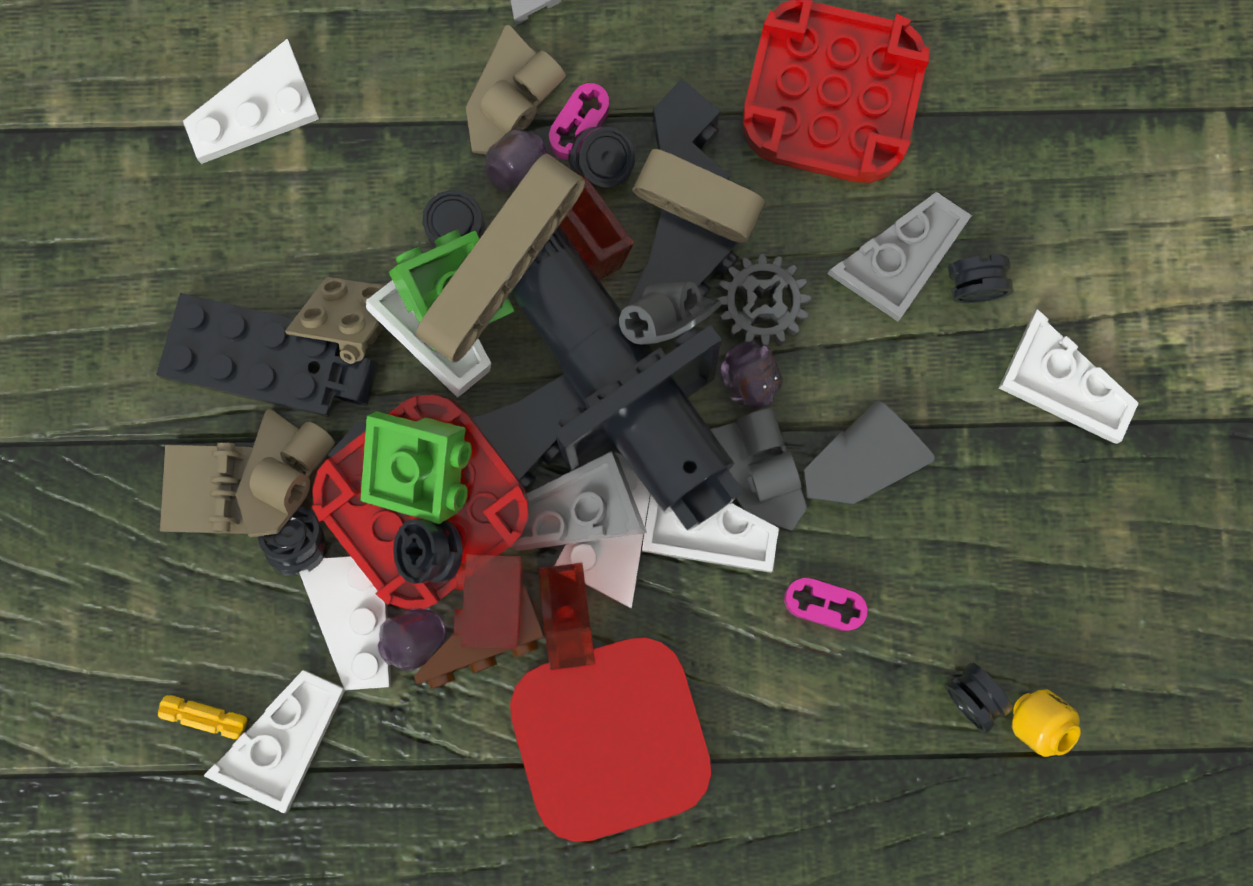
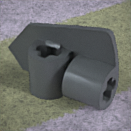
[619,281,721,345]
[804,400,935,505]
[710,408,807,531]

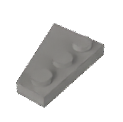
[828,192,972,321]
[511,451,647,551]

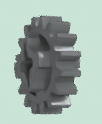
[717,254,811,349]

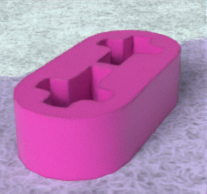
[549,83,609,160]
[784,578,868,631]

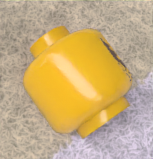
[1012,689,1081,757]

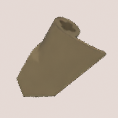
[465,25,566,155]
[235,408,336,538]

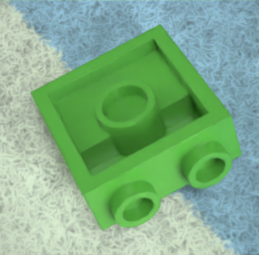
[389,230,514,350]
[360,411,471,524]

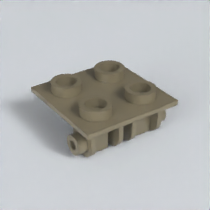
[285,277,384,364]
[160,443,253,534]

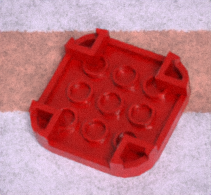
[742,0,929,183]
[312,394,529,610]
[510,637,711,842]

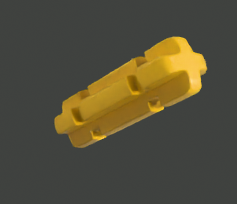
[158,695,247,739]

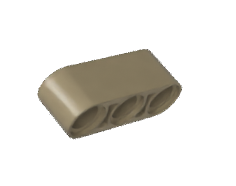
[632,149,766,243]

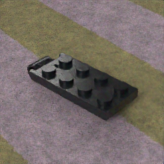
[156,293,379,417]

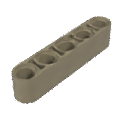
[416,153,585,363]

